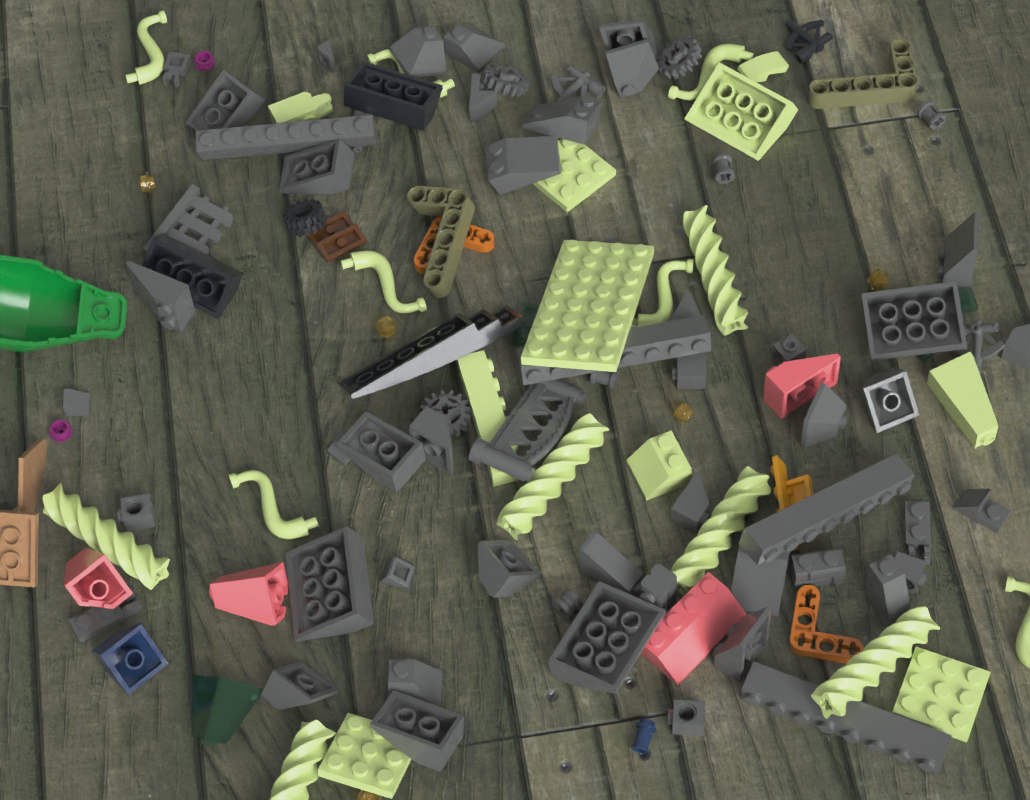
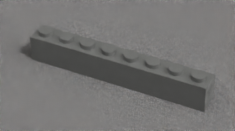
[196,115,378,160]
[516,315,711,385]
[739,454,915,565]
[741,661,952,773]

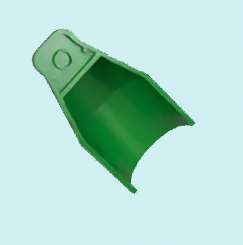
[0,255,127,353]

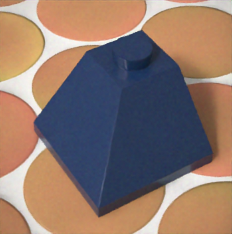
[92,623,169,695]

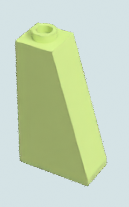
[927,352,998,448]

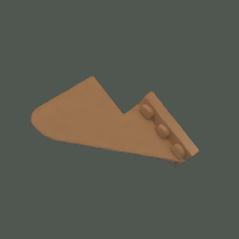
[0,438,47,587]

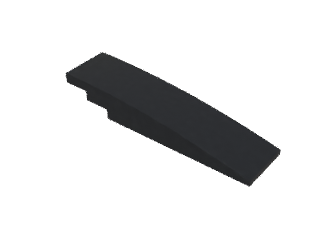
[338,305,526,399]

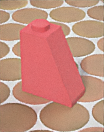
[63,548,133,609]
[209,562,289,626]

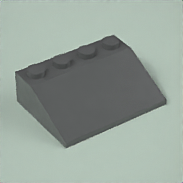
[861,281,967,361]
[285,526,374,642]
[548,581,666,694]

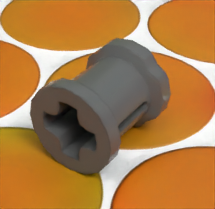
[917,100,947,130]
[712,154,735,184]
[590,369,619,390]

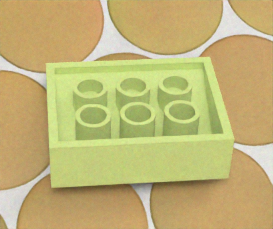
[685,62,798,161]

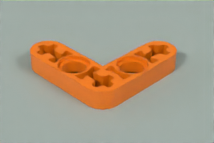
[414,217,495,274]
[789,585,864,664]

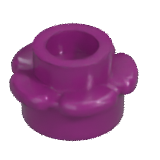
[194,51,215,71]
[49,420,73,442]

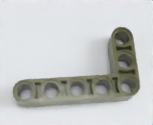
[808,39,918,109]
[407,186,475,298]

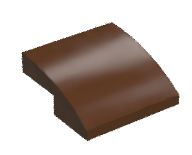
[307,211,367,263]

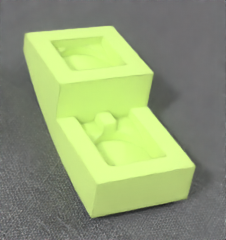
[738,51,789,82]

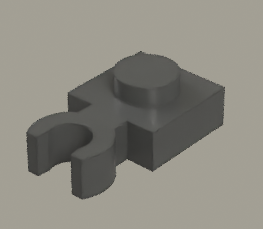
[162,51,191,87]

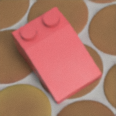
[763,354,841,420]

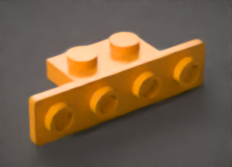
[771,455,814,550]

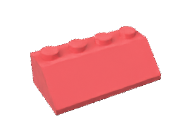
[641,572,747,685]

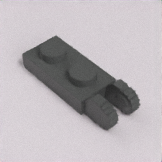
[904,501,931,565]
[68,589,142,643]

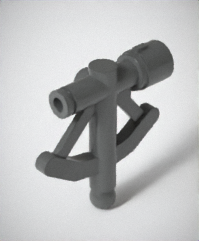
[551,65,605,101]
[954,320,1005,374]

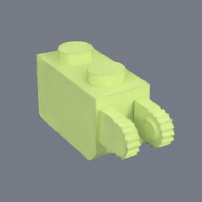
[268,92,333,124]

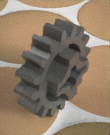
[656,35,702,79]
[482,64,530,97]
[420,390,472,438]

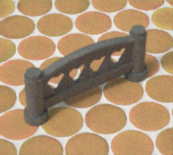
[469,379,586,482]

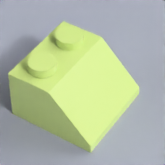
[627,430,692,501]

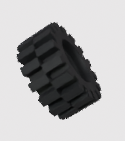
[283,199,327,237]

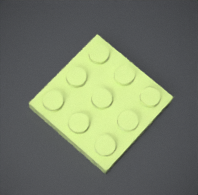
[533,139,616,212]
[892,647,990,742]
[318,713,411,799]

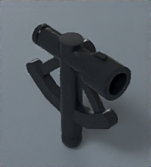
[786,20,833,64]

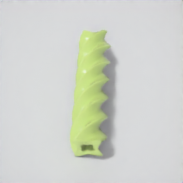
[683,205,748,336]
[497,413,609,540]
[671,466,771,596]
[42,483,170,590]
[811,606,940,719]
[269,720,336,800]

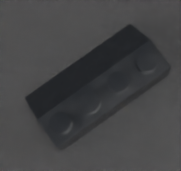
[344,61,443,131]
[142,234,243,318]

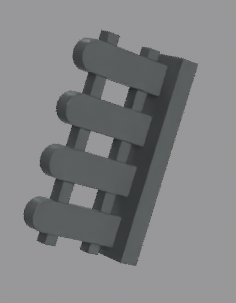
[143,184,233,261]

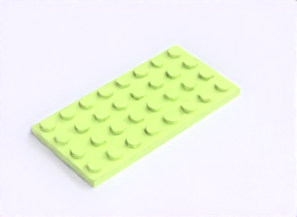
[521,240,654,372]

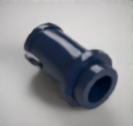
[631,718,656,754]

